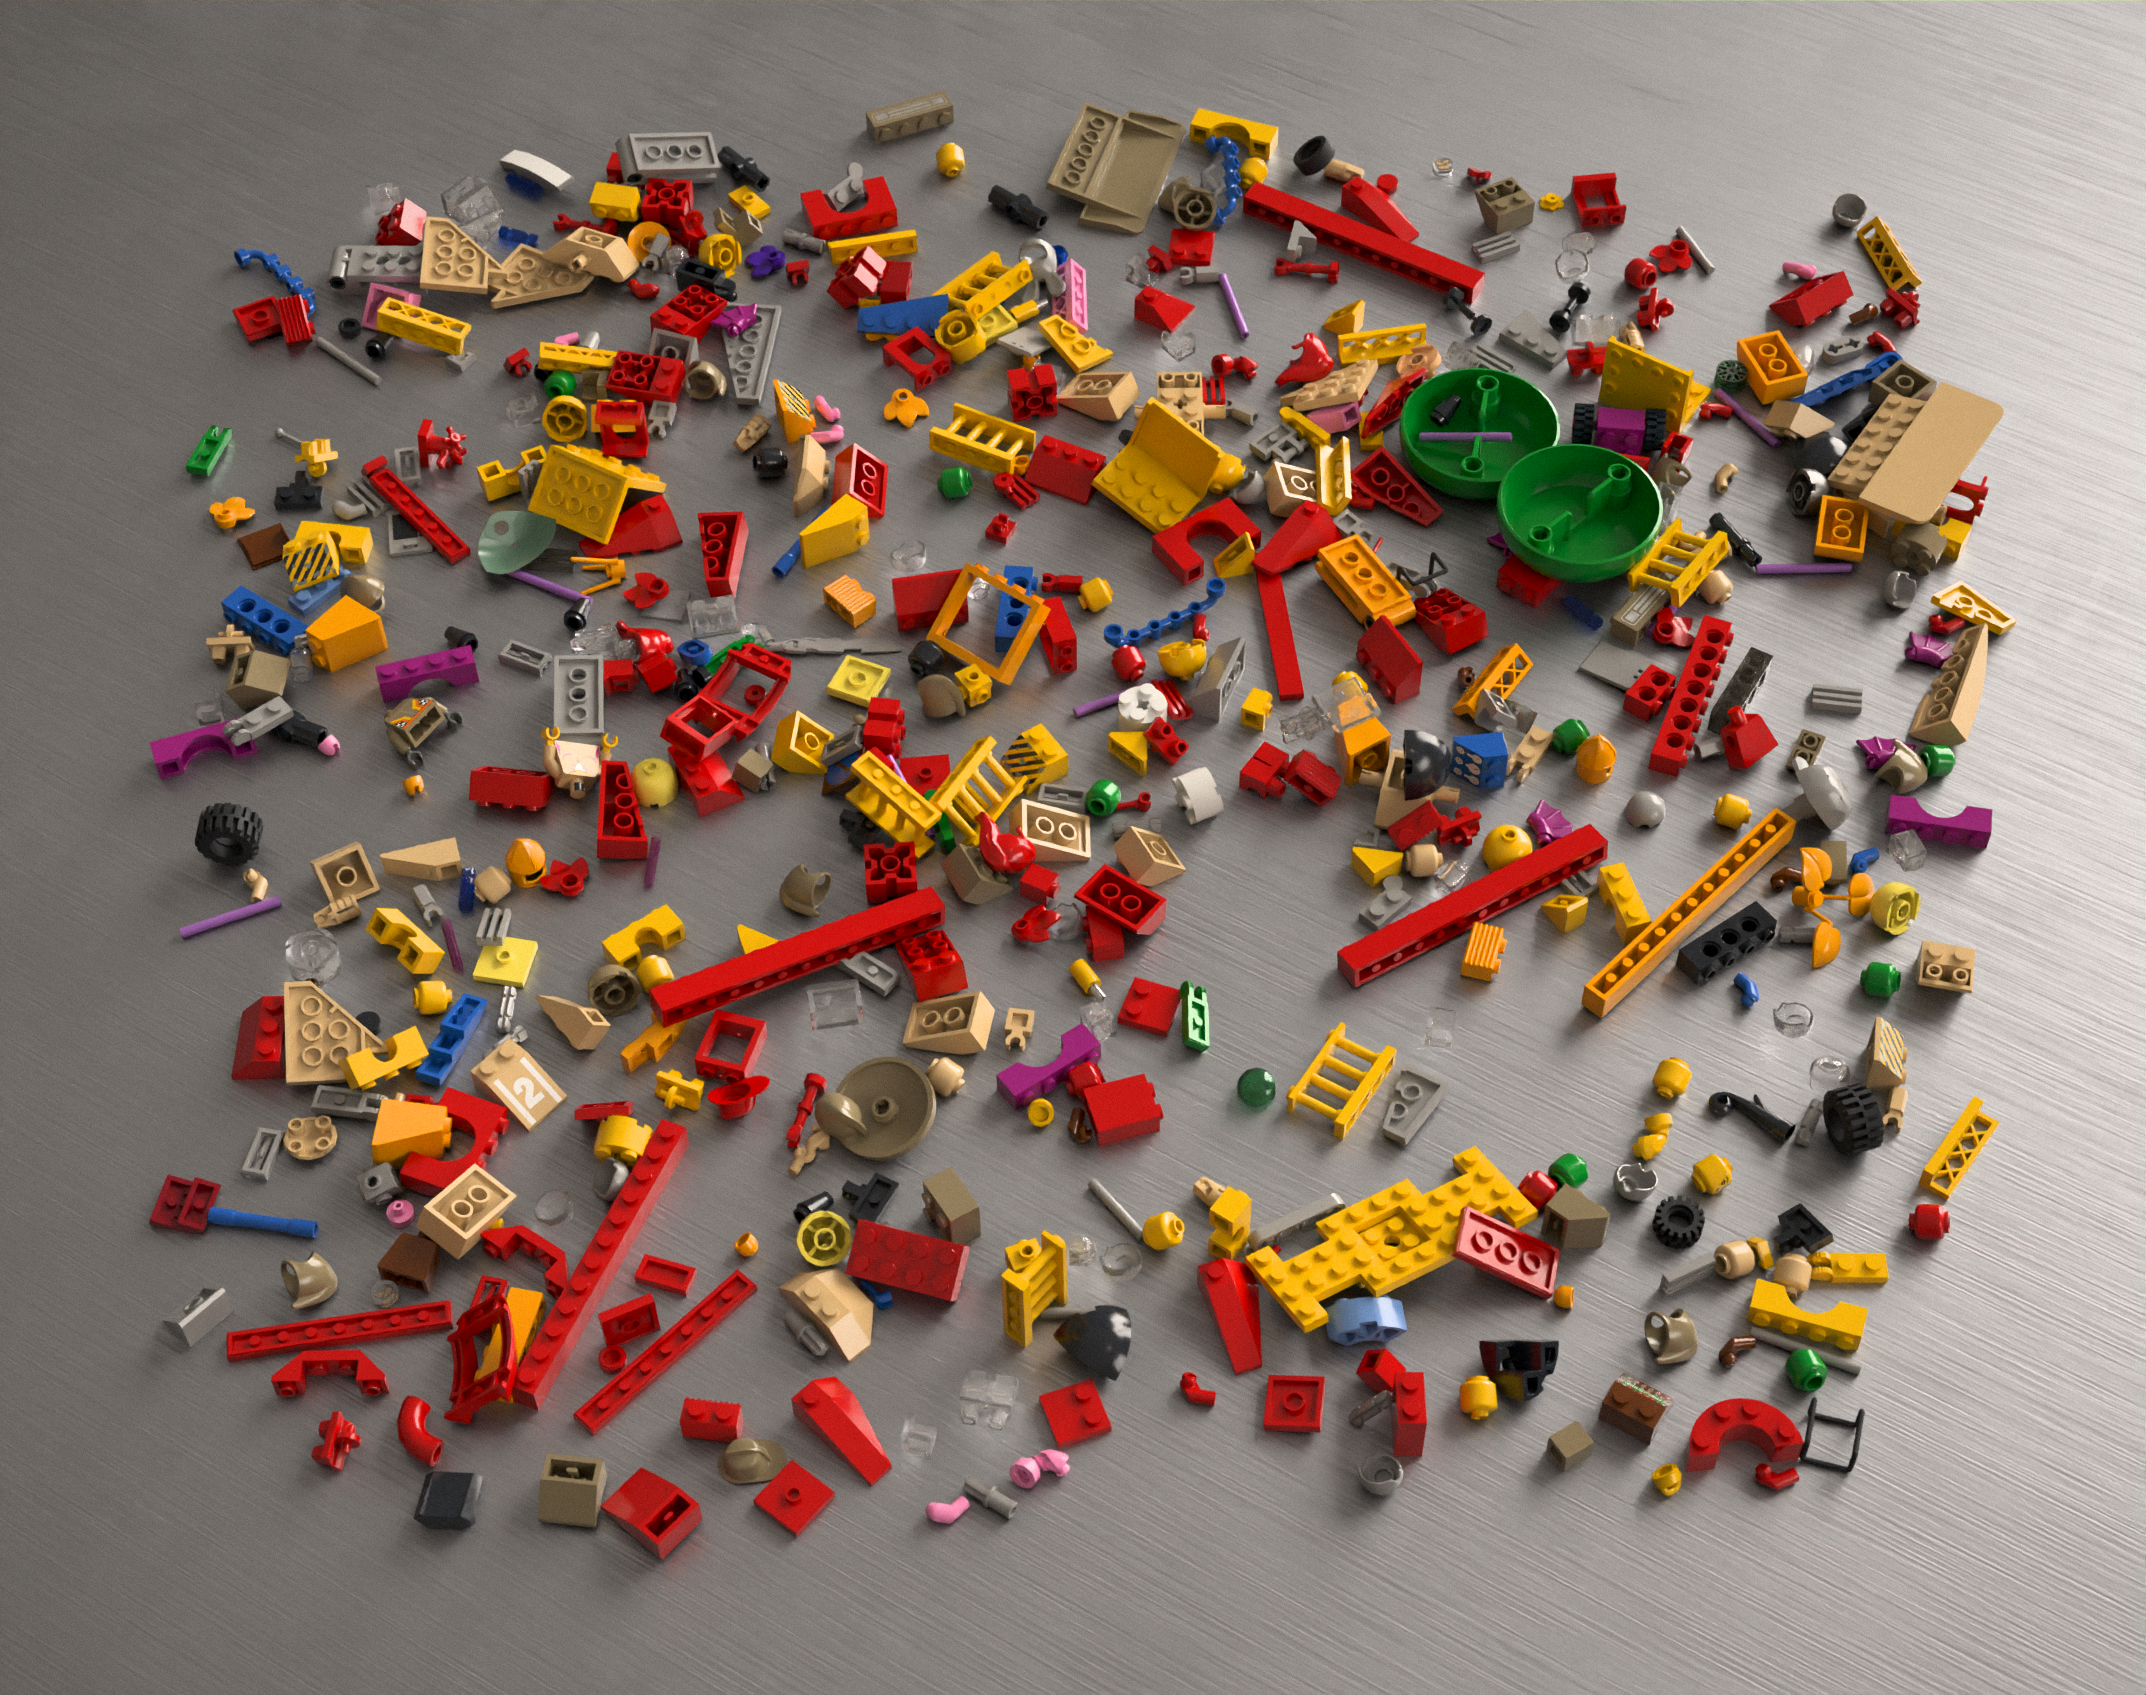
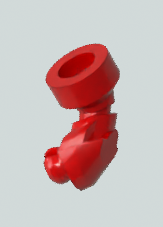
[1211,354,1259,380]

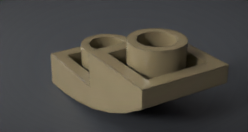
[1786,729,1826,770]
[1821,841,1847,885]

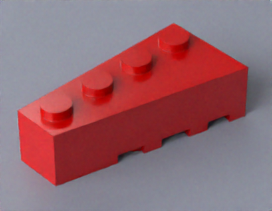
[697,511,749,600]
[597,760,648,860]

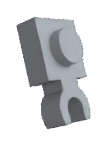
[647,400,677,439]
[1333,509,1373,541]

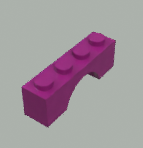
[375,645,479,703]
[150,717,258,779]
[1885,795,1993,848]
[996,1023,1101,1111]

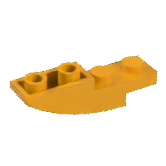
[620,1012,689,1074]

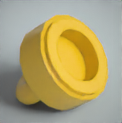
[1027,1099,1054,1127]
[1651,1463,1682,1496]

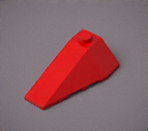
[1341,176,1419,243]
[1360,368,1427,439]
[1350,445,1444,527]
[578,494,683,559]
[1251,500,1343,576]
[1197,1258,1262,1375]
[791,1376,892,1487]

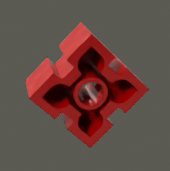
[641,178,694,229]
[826,246,886,309]
[1007,364,1058,422]
[862,697,906,761]
[864,841,918,903]

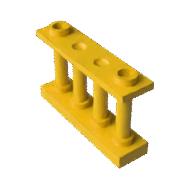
[931,251,1033,320]
[929,403,1036,475]
[1627,518,1728,608]
[928,735,1028,848]
[845,751,942,860]
[1286,1022,1397,1140]
[1001,1230,1068,1348]

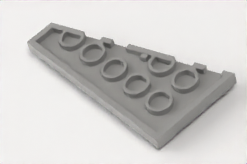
[718,302,781,406]

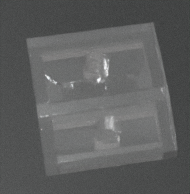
[1311,677,1382,734]

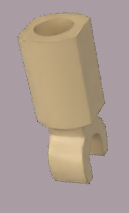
[1883,1086,1907,1134]

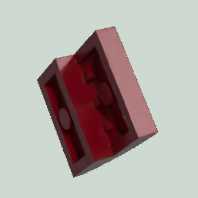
[149,1174,221,1233]

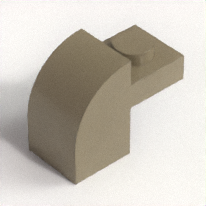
[713,207,763,246]

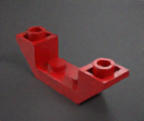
[480,1225,570,1299]
[271,1350,390,1397]

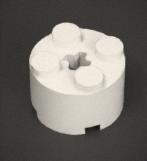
[1118,683,1167,742]
[1172,766,1224,825]

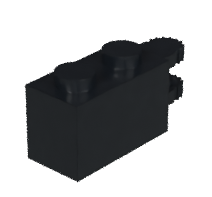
[675,257,737,302]

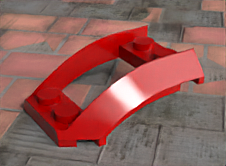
[692,643,791,744]
[444,1292,517,1424]

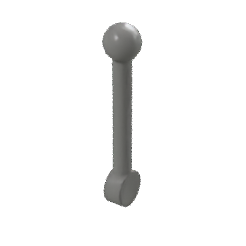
[275,428,302,446]

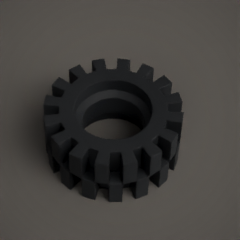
[1653,1195,1705,1249]

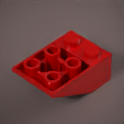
[650,283,728,345]
[605,350,686,408]
[1413,587,1489,655]
[894,930,968,1002]
[600,1467,703,1561]

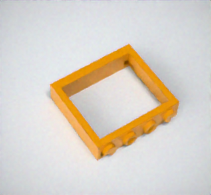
[926,562,1051,686]

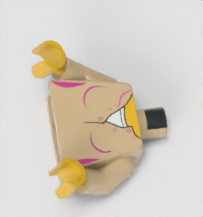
[541,727,618,799]

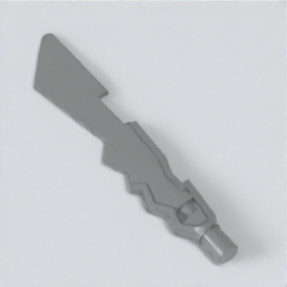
[770,635,901,654]

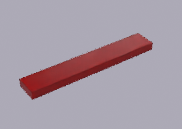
[369,468,471,564]

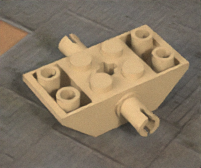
[542,227,640,282]
[1134,372,1226,436]
[1359,749,1460,830]

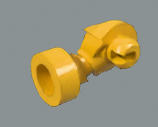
[1632,1113,1673,1161]

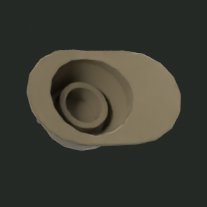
[717,1438,787,1484]

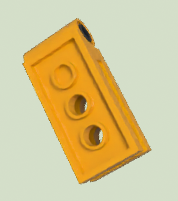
[1314,534,1416,630]

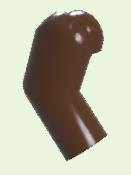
[1849,303,1878,325]
[1457,666,1475,689]
[1770,867,1803,891]
[1067,1107,1093,1143]
[1718,1335,1756,1367]

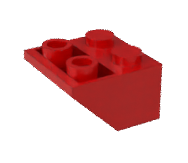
[375,198,427,246]

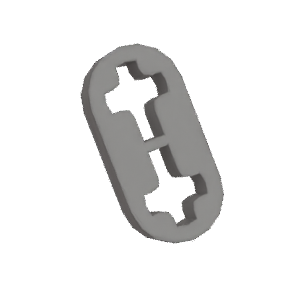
[1821,336,1864,364]

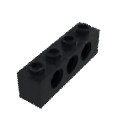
[1676,901,1777,985]

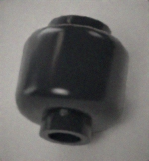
[752,447,788,477]
[908,640,943,676]

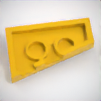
[1037,315,1113,374]
[1930,581,2017,635]

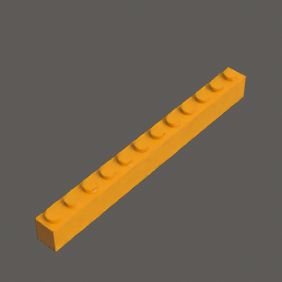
[1581,808,1796,1019]

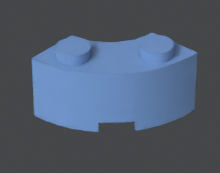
[1324,1294,1407,1347]

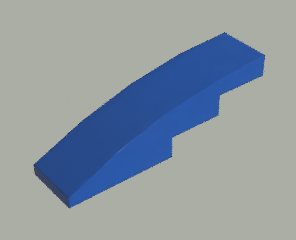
[416,993,488,1086]

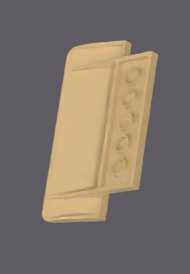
[1827,382,2004,524]

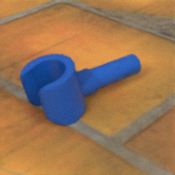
[861,1280,893,1310]

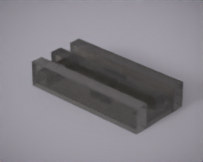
[526,548,578,574]

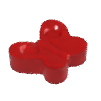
[1467,167,1492,183]

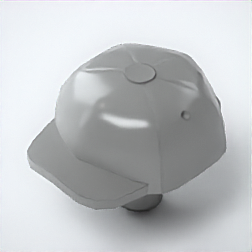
[1781,756,1853,830]

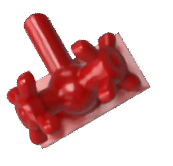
[417,419,468,470]

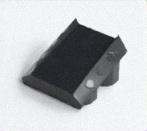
[413,1471,483,1531]

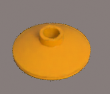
[627,222,671,264]

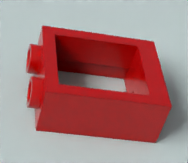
[1038,596,1077,675]
[660,694,738,763]
[694,1009,768,1084]

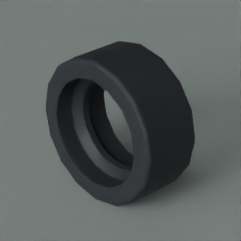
[1293,136,1335,176]

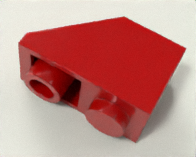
[1081,905,1124,962]

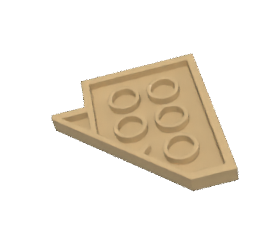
[420,216,508,294]
[487,243,594,309]
[1280,358,1379,412]
[284,981,389,1086]

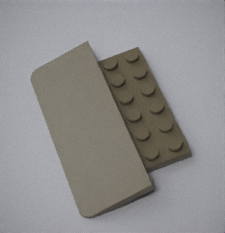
[1046,102,1186,235]

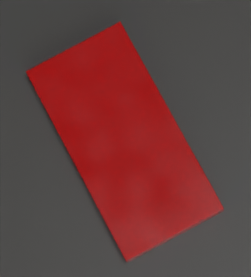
[1452,1205,1560,1300]

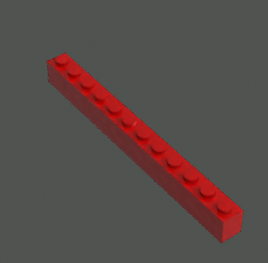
[1243,181,1485,305]
[1337,824,1608,988]
[649,886,946,1028]
[511,1119,689,1411]

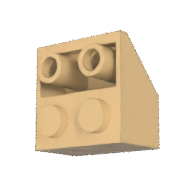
[1915,940,1975,994]

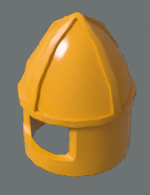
[1575,733,1617,784]
[505,838,547,888]

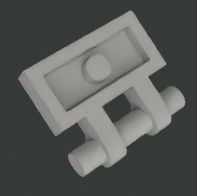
[1249,420,1309,466]

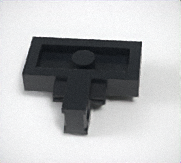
[274,471,325,510]
[839,809,883,850]
[842,1172,899,1223]
[1773,1203,1834,1255]

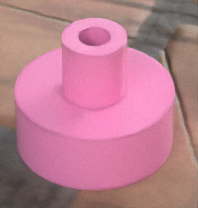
[386,1200,415,1229]

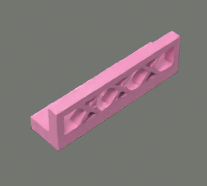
[1052,258,1088,335]

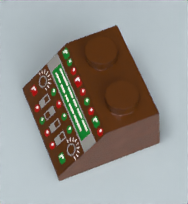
[1598,1373,1675,1445]

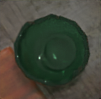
[1237,1067,1277,1108]

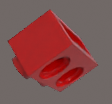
[1623,664,1676,722]

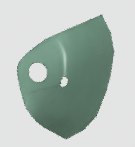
[478,511,556,574]

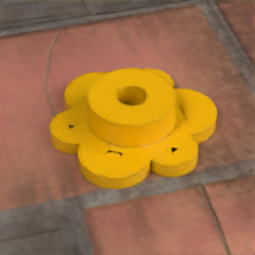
[1540,193,1564,211]

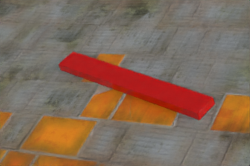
[1254,552,1304,701]
[573,1269,757,1436]
[226,1300,453,1362]

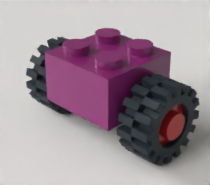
[1571,403,1666,456]

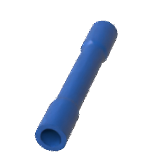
[772,507,829,578]
[208,1207,318,1238]

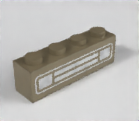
[866,90,954,144]
[1610,569,1679,647]

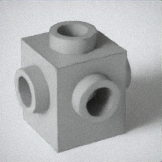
[356,1162,404,1205]

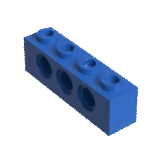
[995,565,1038,653]
[221,585,309,660]

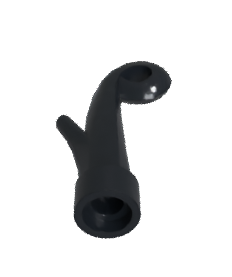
[1709,1091,1796,1143]

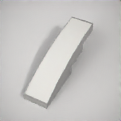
[499,149,575,192]

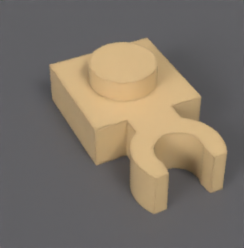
[1004,1008,1035,1052]

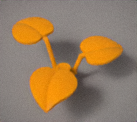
[1792,847,1875,968]

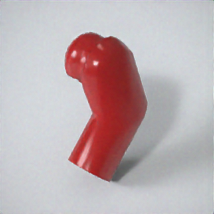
[627,279,659,299]
[1867,331,1897,353]
[1699,403,1733,419]
[1349,483,1375,510]
[1192,614,1210,642]
[1928,615,1965,634]
[1179,1372,1216,1406]
[1755,1463,1799,1490]

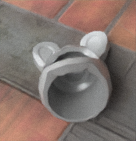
[1018,238,1066,304]

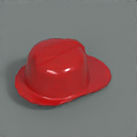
[708,1075,770,1120]

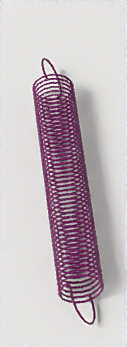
[643,832,662,892]
[441,917,464,976]

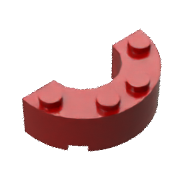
[1685,1398,1804,1472]

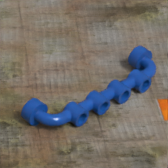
[1205,136,1242,226]
[234,248,316,321]
[1104,578,1226,648]

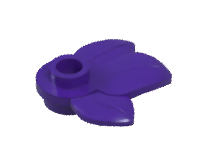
[744,245,786,278]

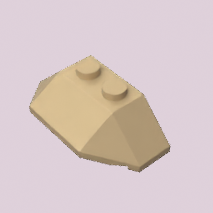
[793,434,830,517]
[779,1268,874,1363]

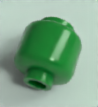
[544,369,577,400]
[937,467,973,499]
[1551,719,1590,755]
[1918,744,1956,777]
[1085,780,1121,817]
[1860,962,1901,997]
[1548,1153,1588,1192]
[1785,1349,1828,1391]

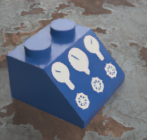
[1450,732,1508,789]

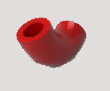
[396,1396,444,1467]

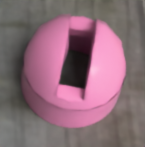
[318,734,340,756]

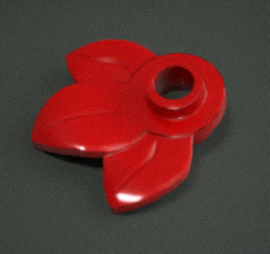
[1649,240,1692,273]
[622,572,670,609]
[1652,607,1695,648]
[540,857,589,897]
[1011,905,1061,943]

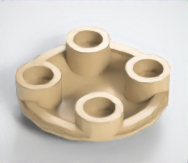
[283,1115,338,1160]

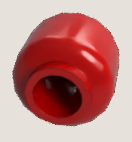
[1624,258,1657,290]
[1111,645,1147,682]
[1065,1061,1106,1100]
[1517,1170,1558,1211]
[1909,1204,1950,1240]

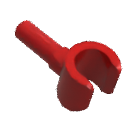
[1117,792,1152,812]

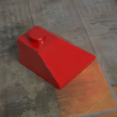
[1134,286,1195,334]

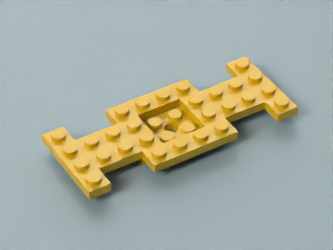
[1245,1146,1538,1333]

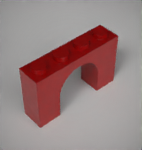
[800,176,898,241]
[1152,497,1261,586]
[400,1087,510,1198]

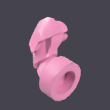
[1009,1450,1070,1488]

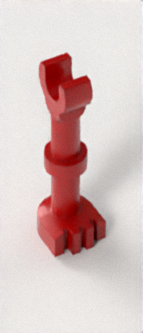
[553,213,618,236]
[1274,258,1339,284]
[786,1073,827,1149]

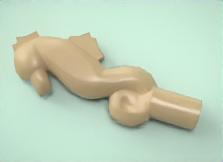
[788,1125,831,1176]

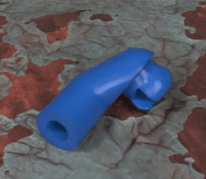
[1850,847,1880,874]
[1733,972,1759,1007]

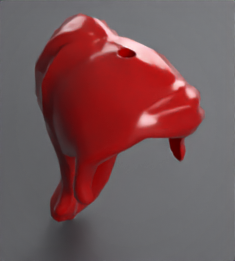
[1274,333,1334,387]
[615,621,674,666]
[974,811,1036,874]

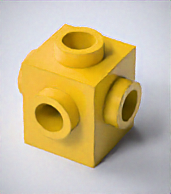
[954,663,992,707]
[1005,1238,1041,1274]

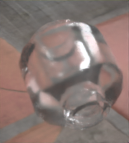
[661,245,689,278]
[1434,859,1471,896]

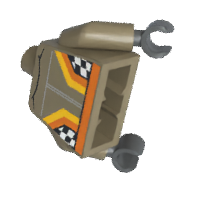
[384,697,462,770]

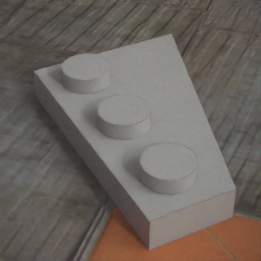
[1499,309,1566,370]
[1382,1064,1449,1145]

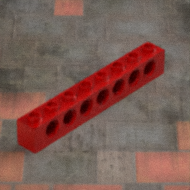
[1648,615,1734,777]

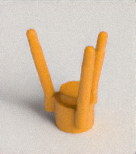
[570,557,626,595]

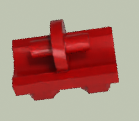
[677,210,708,249]
[1637,287,1674,332]
[1880,287,1920,328]
[1566,341,1607,376]
[1142,716,1189,766]
[1436,806,1482,847]
[311,1411,361,1471]

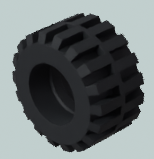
[195,803,263,865]
[1823,1083,1884,1156]

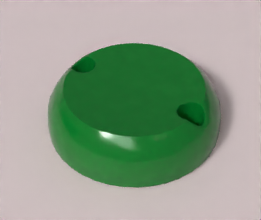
[1399,368,1560,501]
[1496,444,1663,583]

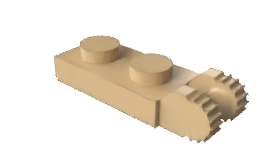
[1505,725,1554,783]

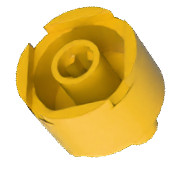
[935,310,986,364]
[593,1116,653,1171]

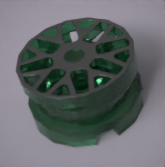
[1714,360,1748,395]

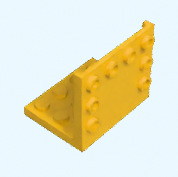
[1598,335,1712,434]
[1091,397,1226,534]
[527,444,667,544]

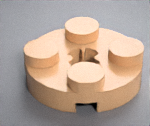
[1396,344,1441,380]

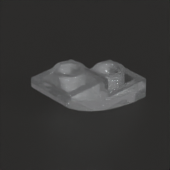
[588,638,641,667]

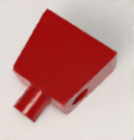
[1720,706,1778,769]

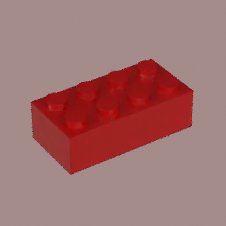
[845,1219,970,1301]

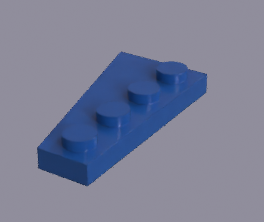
[857,293,949,338]
[1788,366,1881,407]

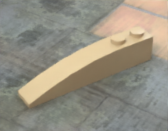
[1909,623,1988,747]

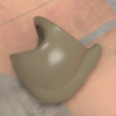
[1158,176,1192,214]
[683,360,727,399]
[1648,453,1692,499]
[340,575,385,614]
[918,674,966,717]
[1874,739,1928,794]
[779,863,831,917]
[815,1093,869,1138]
[281,1251,338,1310]
[1644,1308,1699,1364]

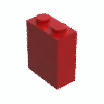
[1496,555,1561,608]
[1083,1074,1164,1146]
[1391,1372,1427,1456]

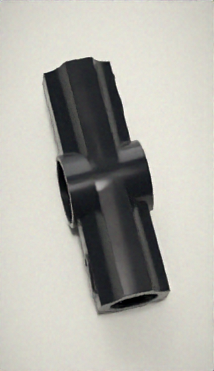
[717,146,770,192]
[988,185,1049,230]
[259,705,328,748]

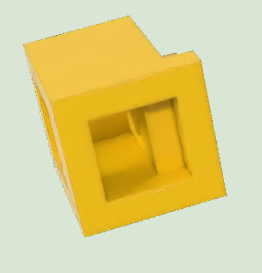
[1241,687,1273,731]

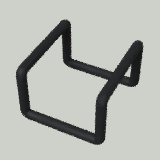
[1396,552,1448,586]
[1800,1397,1865,1473]

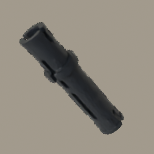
[1709,512,1762,568]

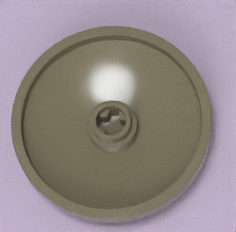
[835,1057,936,1161]

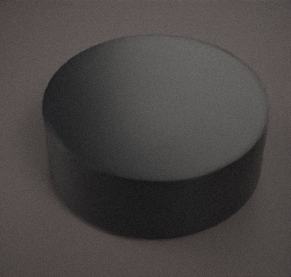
[338,318,362,339]
[692,666,713,689]
[355,1011,382,1036]

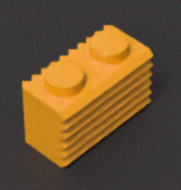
[823,574,876,628]
[1460,922,1507,982]

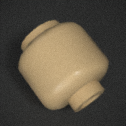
[1697,570,1733,605]
[1405,844,1443,877]
[473,866,512,904]
[925,1057,965,1097]
[1713,1240,1755,1279]
[1772,1253,1812,1297]

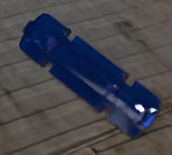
[505,172,543,197]
[498,226,540,247]
[1563,595,1603,631]
[458,867,477,912]

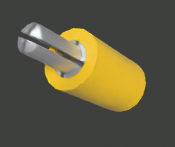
[1008,298,1049,324]
[1069,959,1106,1002]

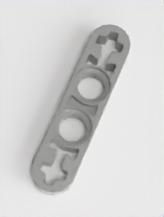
[1247,1193,1346,1252]

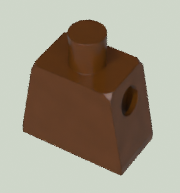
[377,1231,441,1294]

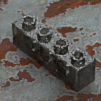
[1707,647,1774,735]

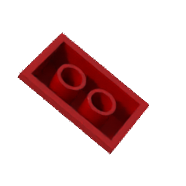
[1769,271,1854,327]
[1024,435,1107,506]
[831,443,888,518]
[892,569,969,632]
[1356,614,1423,704]
[667,746,745,818]
[469,766,555,811]
[1074,864,1167,935]
[231,996,286,1079]

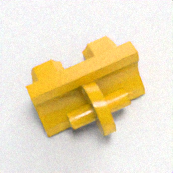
[294,439,338,477]
[654,1069,704,1112]

